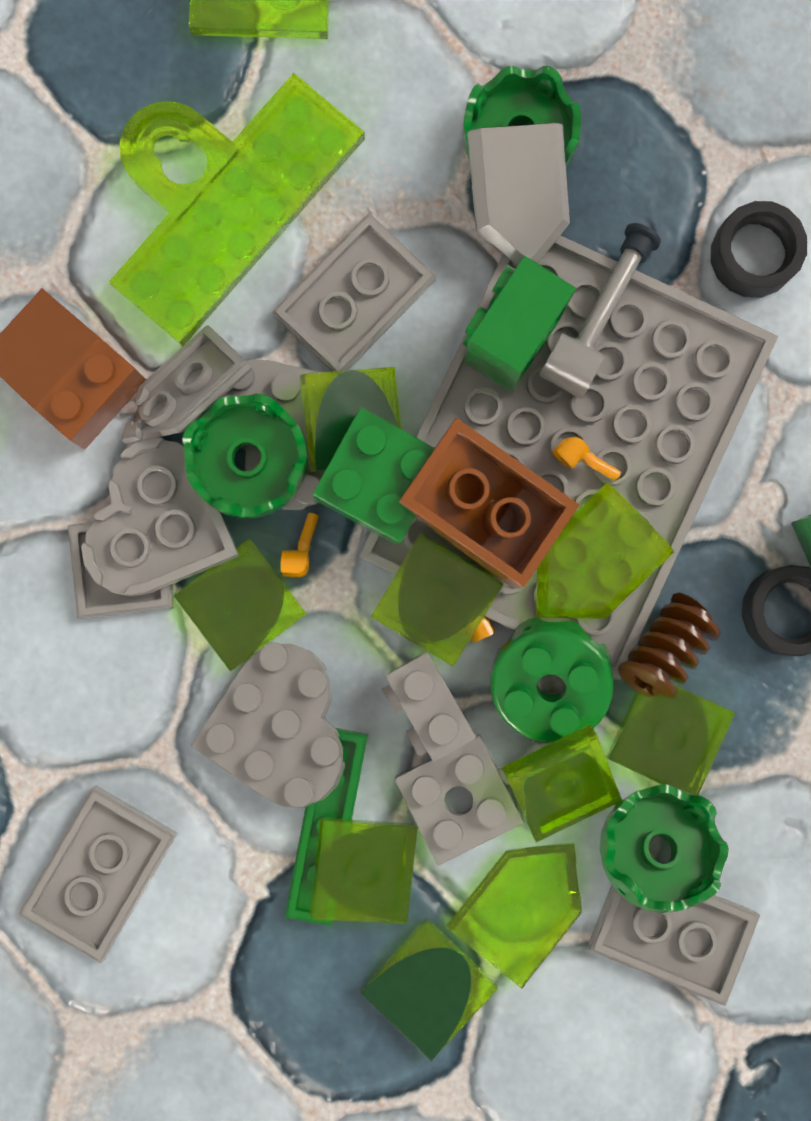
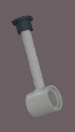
[539,223,661,399]

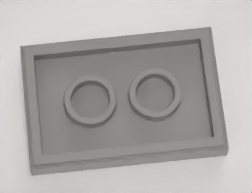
[272,213,436,376]
[18,785,178,963]
[588,885,760,1006]

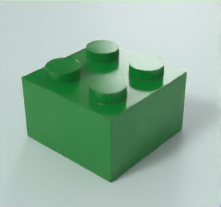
[463,255,576,393]
[312,407,435,545]

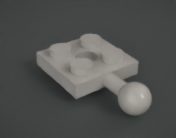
[394,734,552,866]

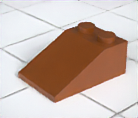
[0,288,146,449]
[398,418,580,588]

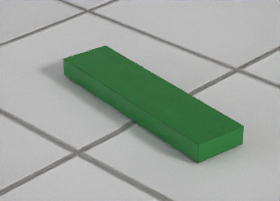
[284,727,368,926]

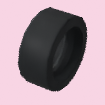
[710,201,807,298]
[741,565,811,656]

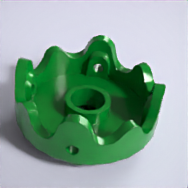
[462,66,581,168]
[183,393,308,519]
[490,618,613,743]
[599,784,729,913]

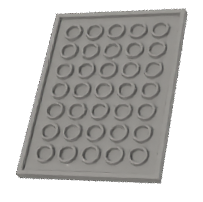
[359,235,778,680]

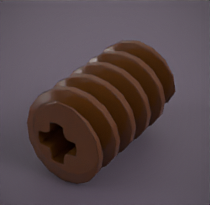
[618,592,721,699]

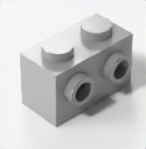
[382,652,476,763]

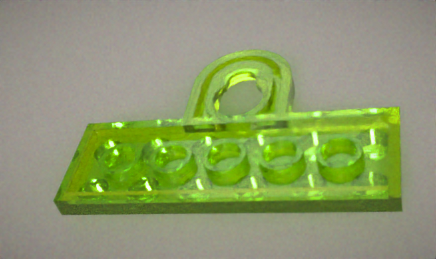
[109,73,365,347]

